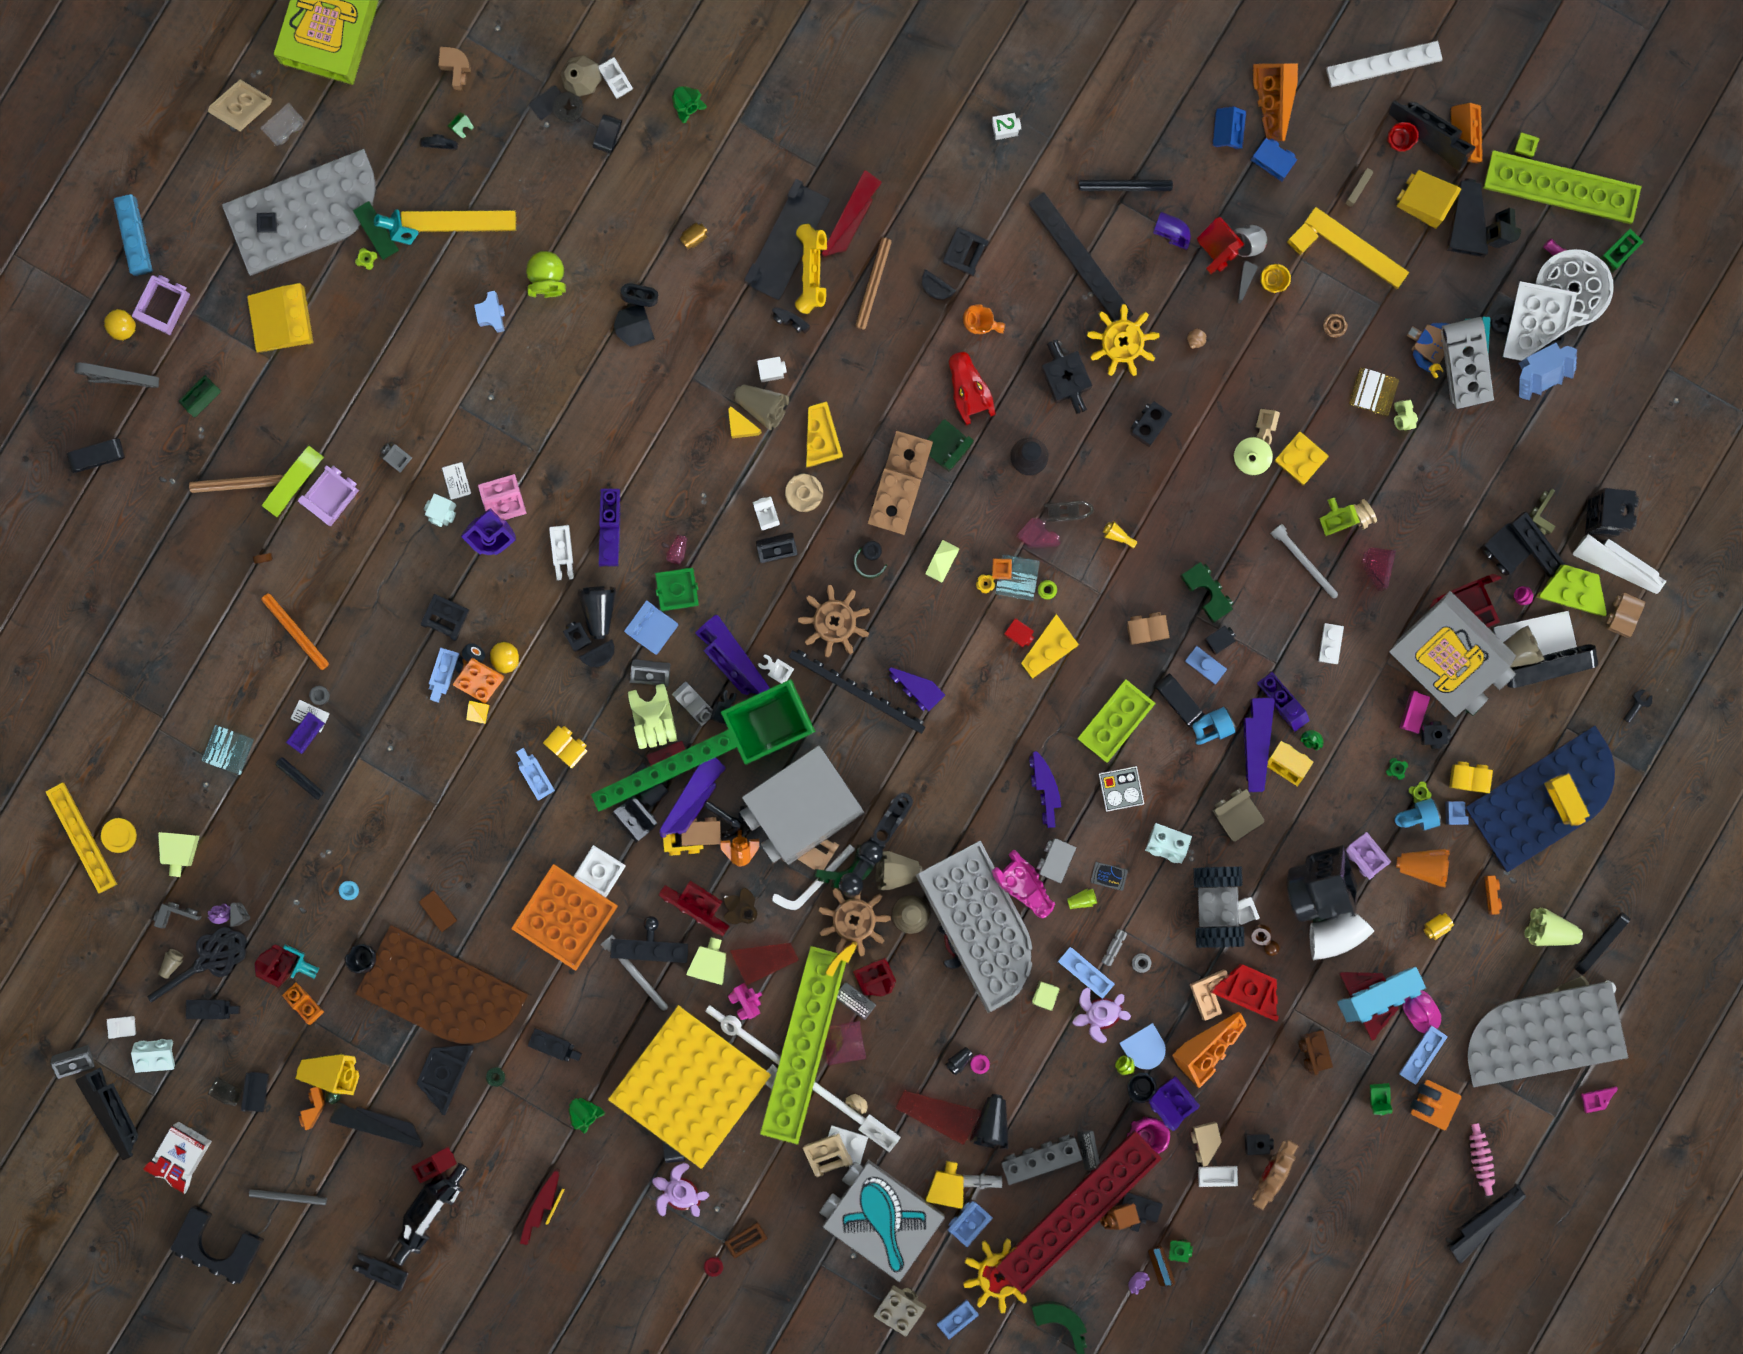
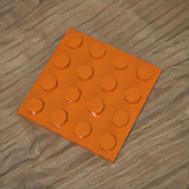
[511,864,618,971]

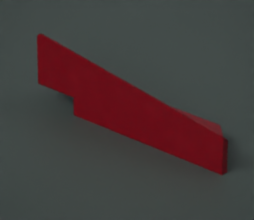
[822,170,882,258]

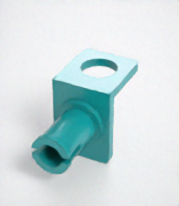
[374,209,419,245]
[283,944,319,979]

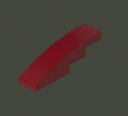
[520,1169,560,1245]

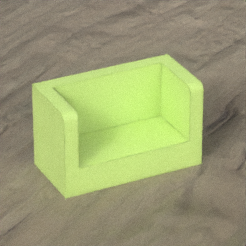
[1032,981,1060,1011]

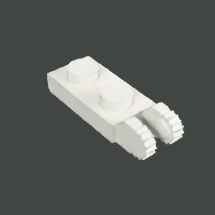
[550,525,574,581]

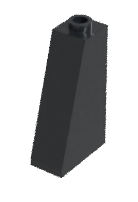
[1447,179,1488,257]

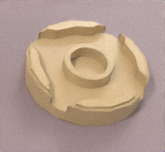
[785,474,823,512]

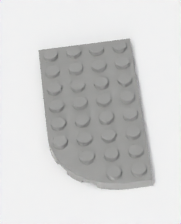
[222,149,376,276]
[916,841,1032,1013]
[1468,981,1628,1087]

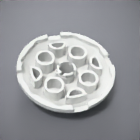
[1536,249,1613,326]

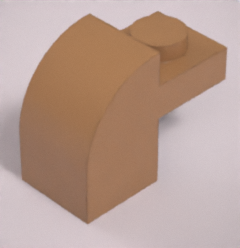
[439,47,471,90]

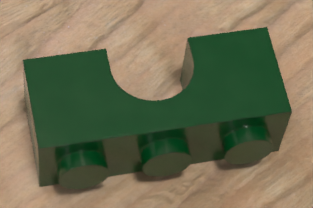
[1180,562,1234,623]

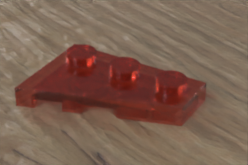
[730,943,799,985]

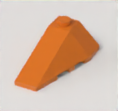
[1253,64,1298,141]
[1172,1012,1246,1088]

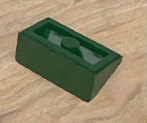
[178,375,221,417]

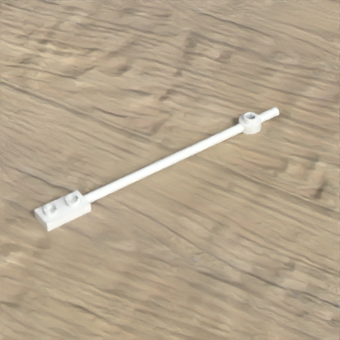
[705,1005,901,1152]

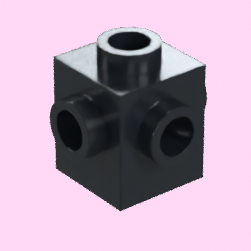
[1421,721,1451,749]

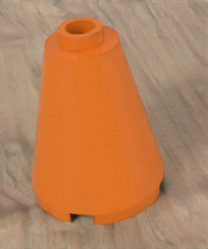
[1396,849,1450,887]

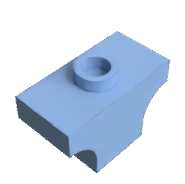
[474,291,505,333]

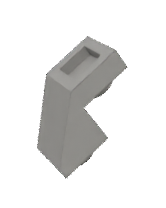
[672,681,713,726]

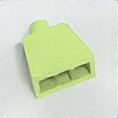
[159,832,199,877]
[686,937,726,985]

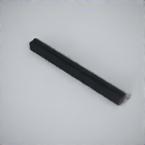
[1078,180,1173,191]

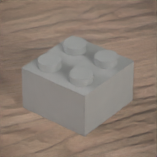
[1036,838,1076,883]

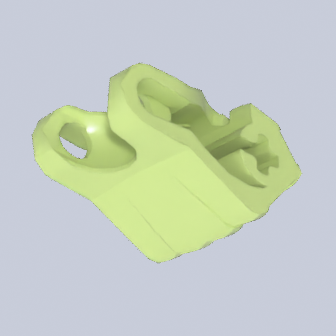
[628,684,677,749]

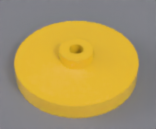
[101,818,137,853]

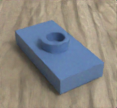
[937,1299,979,1339]

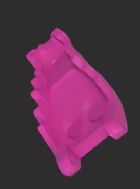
[992,850,1055,918]

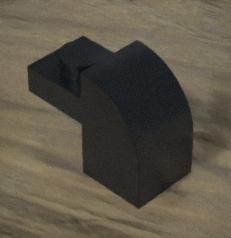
[1486,207,1521,248]

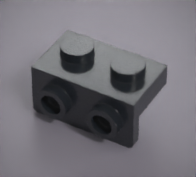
[612,796,658,843]

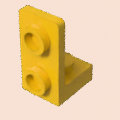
[663,833,704,856]

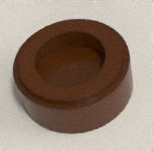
[253,553,273,564]

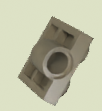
[873,1285,926,1337]

